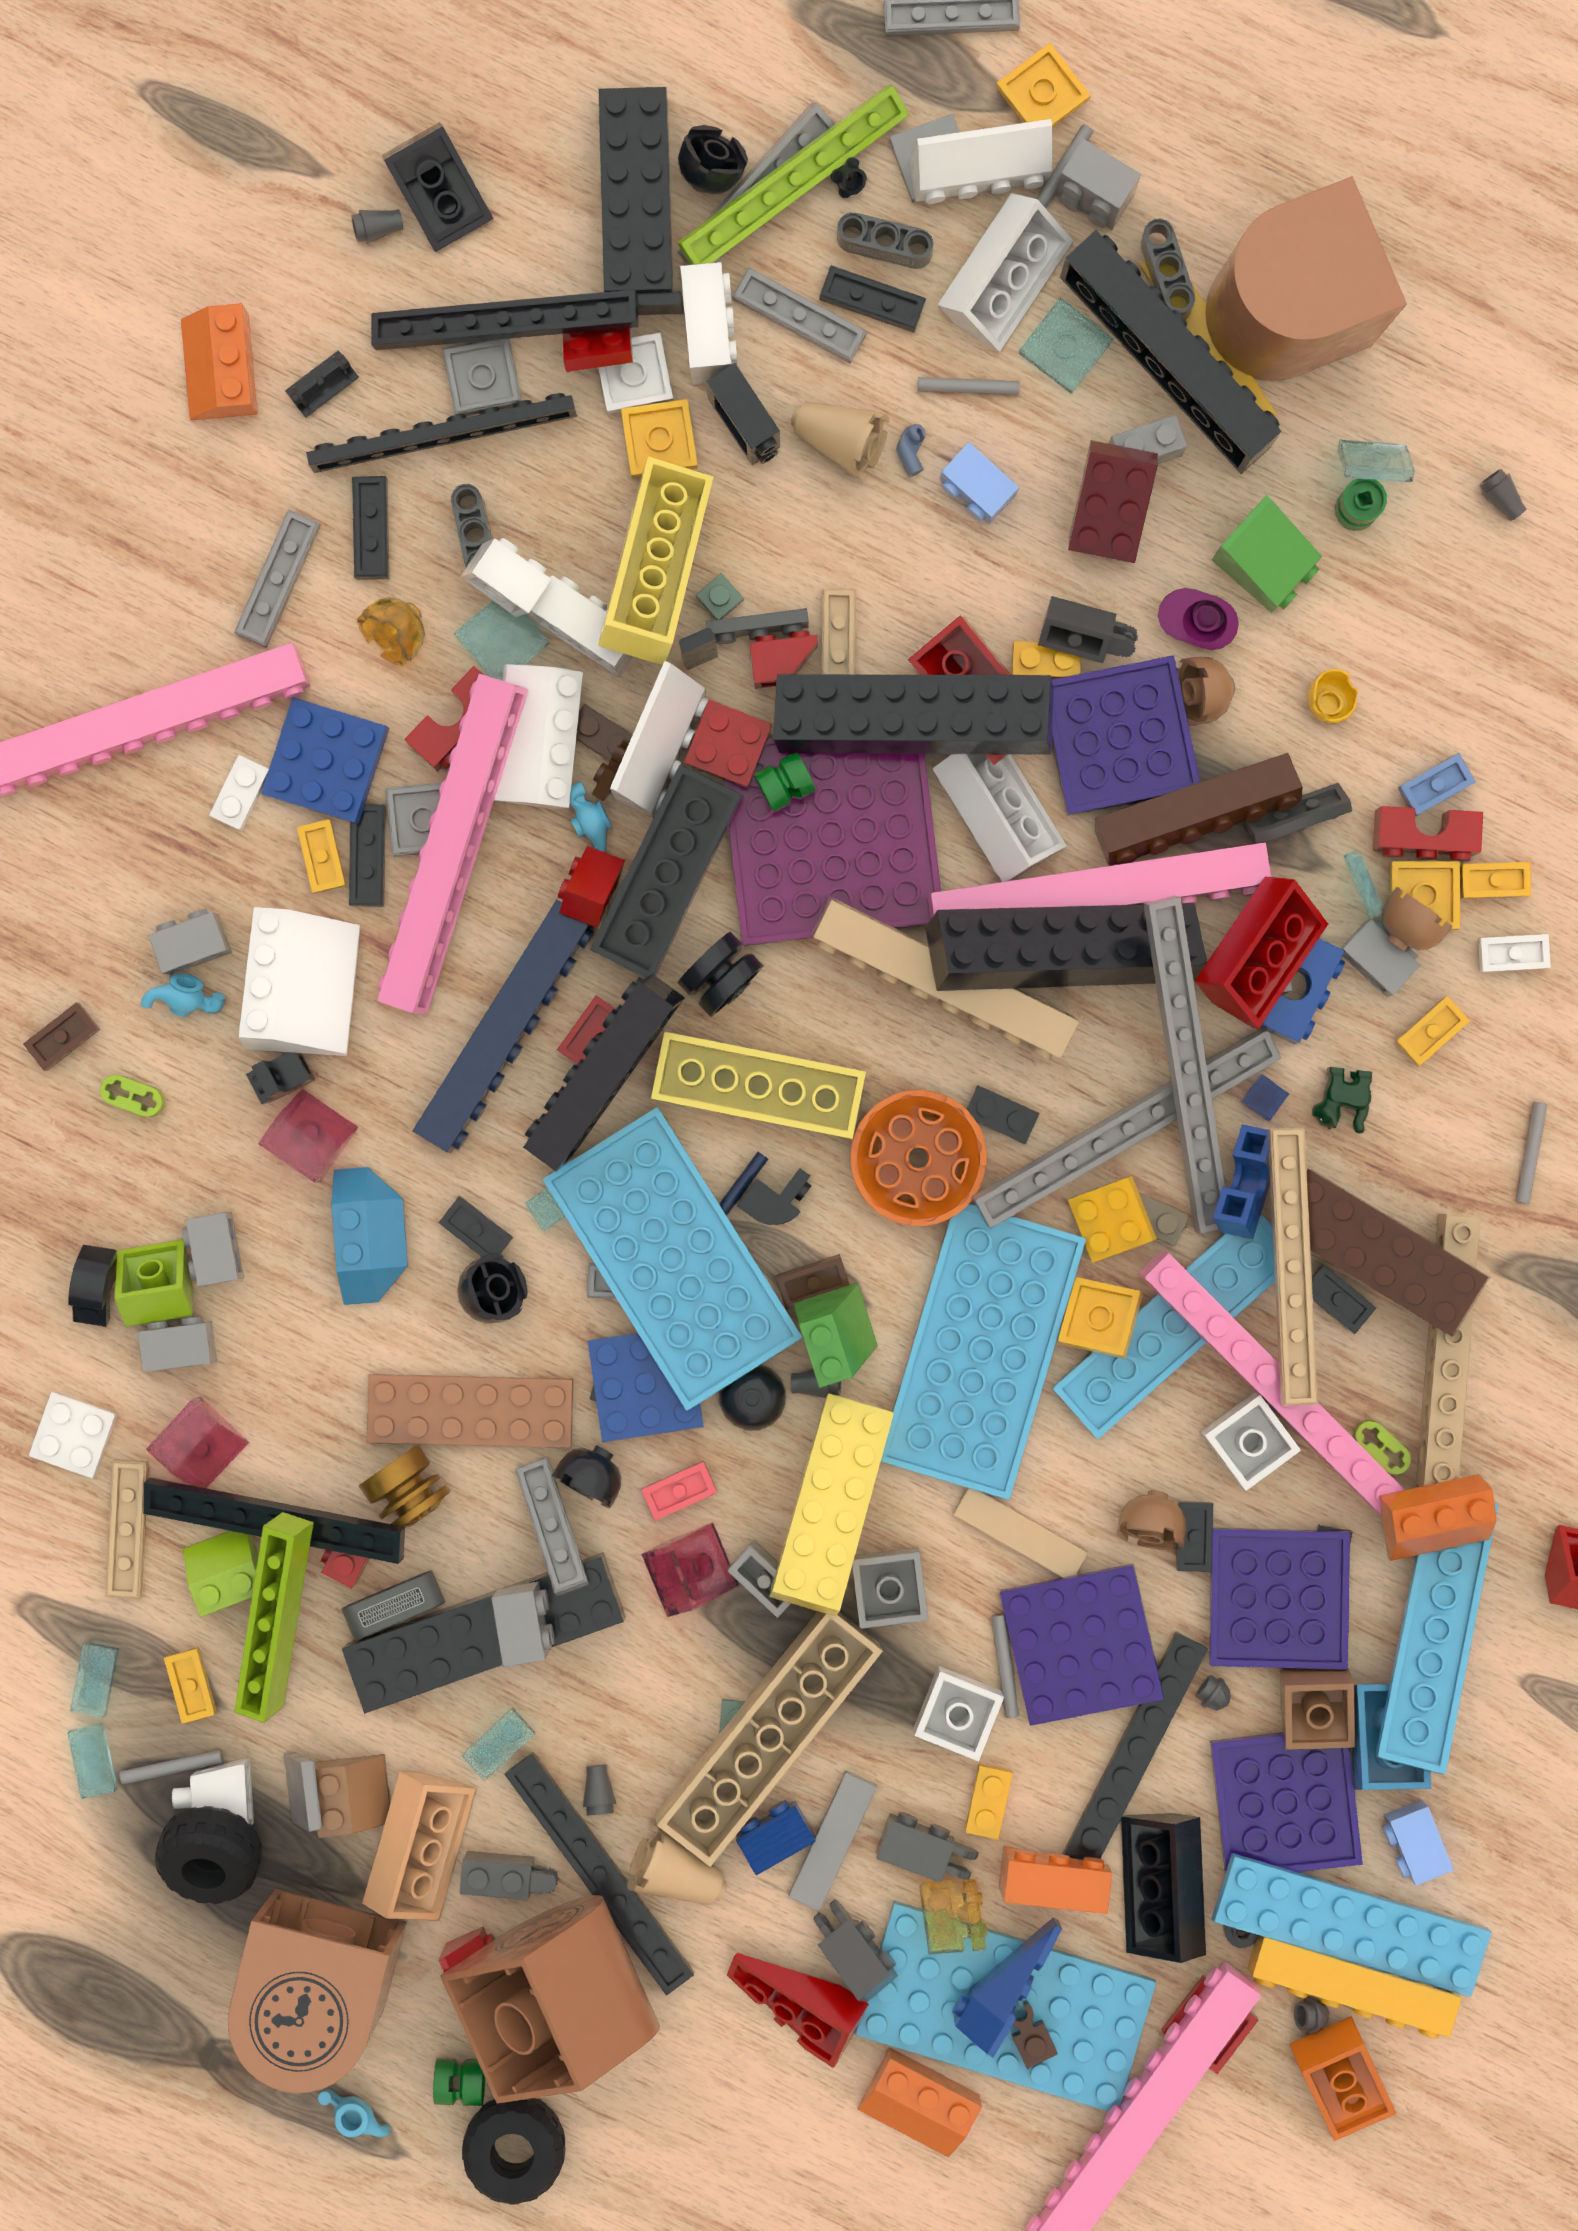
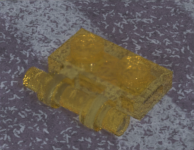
[919,1879,987,1955]

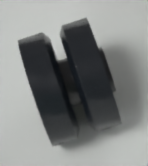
[677,931,764,1017]

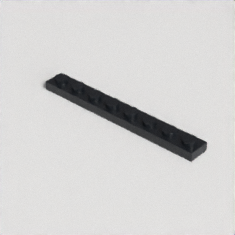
[371,289,639,350]
[306,393,577,473]
[143,1478,405,1564]
[1062,1631,1208,1860]
[504,1752,694,1996]

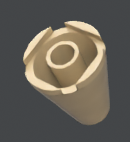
[791,402,889,479]
[627,1825,726,1905]

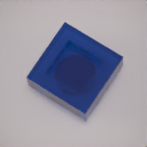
[1240,1074,1289,1121]

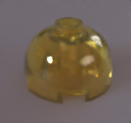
[357,597,425,667]

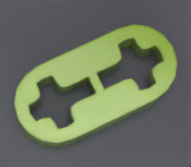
[100,1075,165,1117]
[1352,1420,1411,1475]

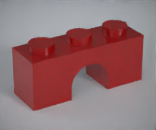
[404,666,484,772]
[1373,806,1483,861]

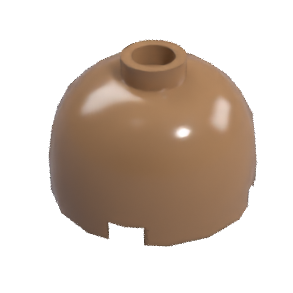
[1177,657,1235,725]
[1382,887,1453,951]
[1117,1490,1186,1550]

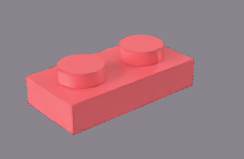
[641,1461,717,1521]

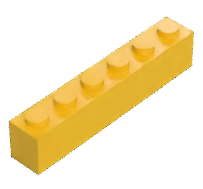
[1247,1935,1462,2039]

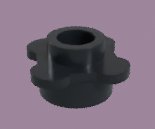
[831,157,867,198]

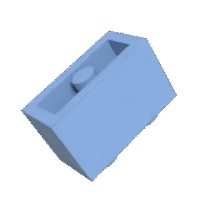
[940,442,1019,524]
[1383,1800,1454,1885]

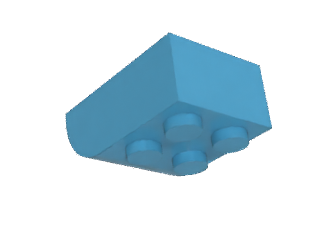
[1352,1684,1431,1790]

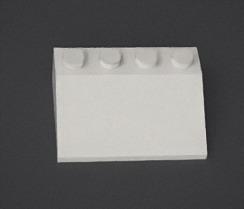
[610,661,708,817]
[239,907,361,1056]

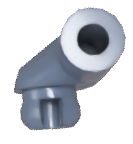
[896,424,926,477]

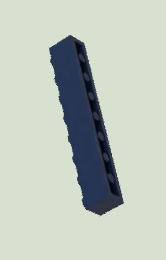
[413,899,594,1153]

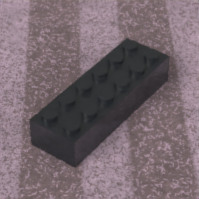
[598,87,673,292]
[590,764,744,977]
[523,974,685,1172]

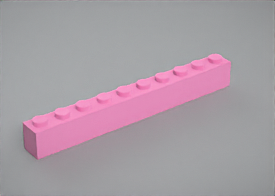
[0,642,311,798]
[377,674,528,1015]
[927,843,1271,919]
[1138,1250,1404,1516]
[1024,1961,1262,2231]

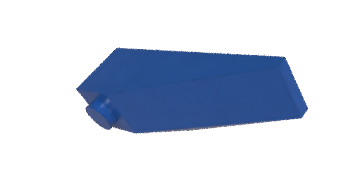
[952,1917,1062,2058]

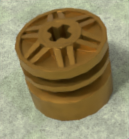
[358,1444,451,1528]

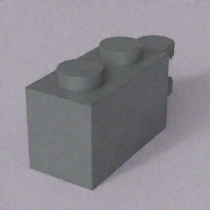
[1038,596,1138,663]
[876,1812,979,1883]
[460,1851,559,1900]
[813,1899,899,2002]

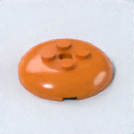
[850,1090,987,1226]

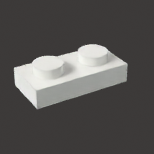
[209,755,269,831]
[1478,934,1551,973]

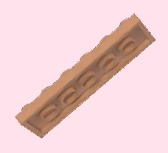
[367,1374,573,1448]

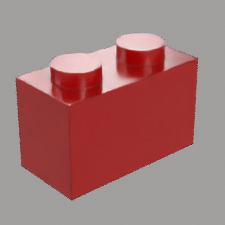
[558,846,625,928]

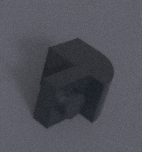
[246,1052,315,1104]
[737,1168,812,1225]
[68,1245,117,1327]

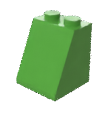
[1212,495,1322,613]
[793,1282,878,1388]

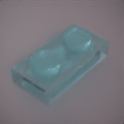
[70,1642,119,1717]
[461,1708,536,1781]
[67,1723,117,1799]

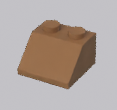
[1280,1667,1355,1750]
[314,1754,390,1838]

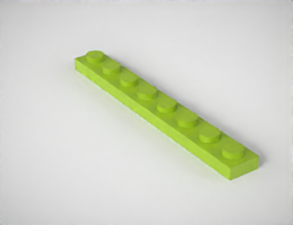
[677,85,909,265]

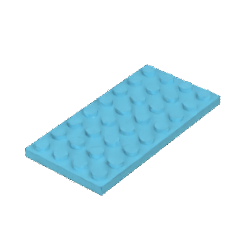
[542,1107,803,1411]
[881,1204,1086,1500]
[855,1901,1156,2111]

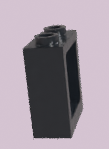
[706,362,780,465]

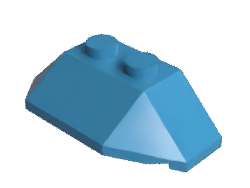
[331,1167,408,1305]

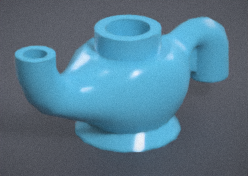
[570,781,613,852]
[140,973,226,1017]
[318,2089,391,2138]

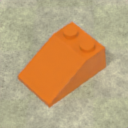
[1289,2016,1397,2141]

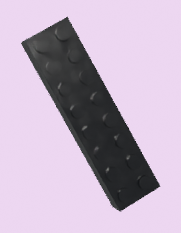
[1060,230,1282,475]
[773,674,1054,755]
[925,903,1207,991]
[342,1552,626,1714]

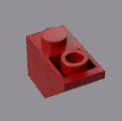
[750,631,818,689]

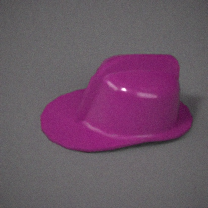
[1158,588,1239,650]

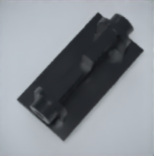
[285,350,359,418]

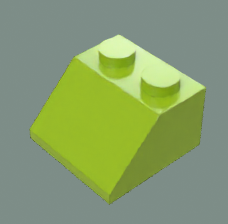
[115,1239,194,1327]
[183,1531,259,1617]

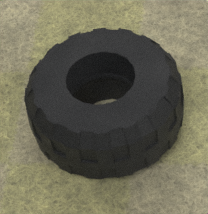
[155,1806,262,1904]
[462,2098,566,2205]

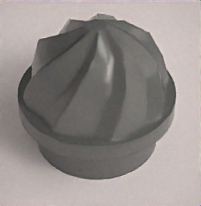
[1195,1675,1231,1711]
[1294,1998,1330,2033]

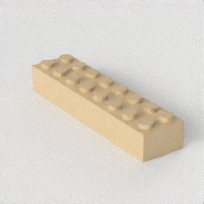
[812,897,1080,1060]
[655,1611,883,1867]

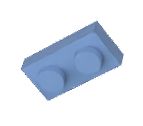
[1398,753,1476,816]

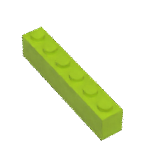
[234,1512,313,1723]

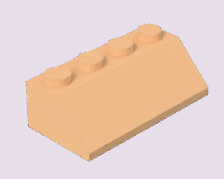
[362,1771,476,1920]

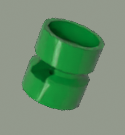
[1335,477,1387,531]
[754,752,816,813]
[433,2058,486,2106]

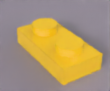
[1012,641,1081,679]
[297,819,347,894]
[1460,862,1532,899]
[1395,996,1470,1067]
[164,1647,217,1724]
[965,1763,1013,1840]

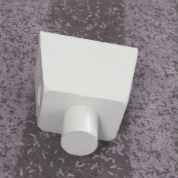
[172,1758,254,1825]

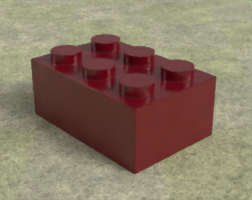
[1068,440,1158,563]

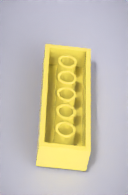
[597,456,713,665]
[651,1032,866,1140]
[769,1393,894,1616]

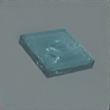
[1019,297,1114,394]
[1338,439,1415,482]
[454,600,550,681]
[1344,851,1383,919]

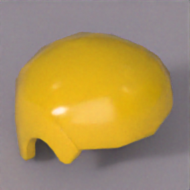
[1306,668,1359,724]

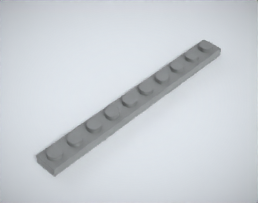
[1143,895,1225,1234]
[972,1027,1282,1229]

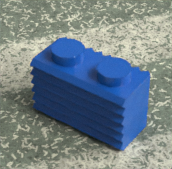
[736,1800,816,1875]

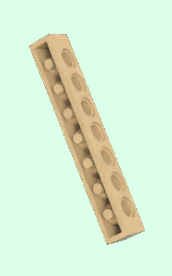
[1416,1214,1481,1487]

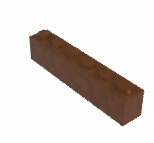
[1095,753,1303,866]

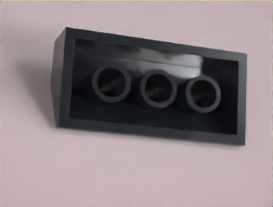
[1121,1813,1206,1963]

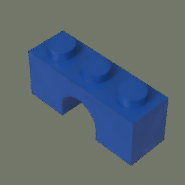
[1260,938,1345,1044]
[1213,1124,1270,1239]

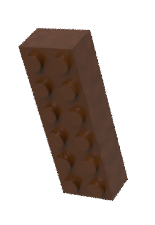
[1307,1169,1491,1337]

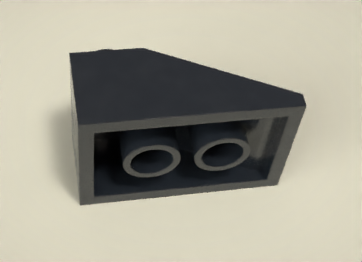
[382,122,494,252]

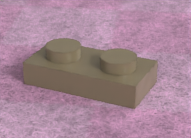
[1139,1193,1189,1246]

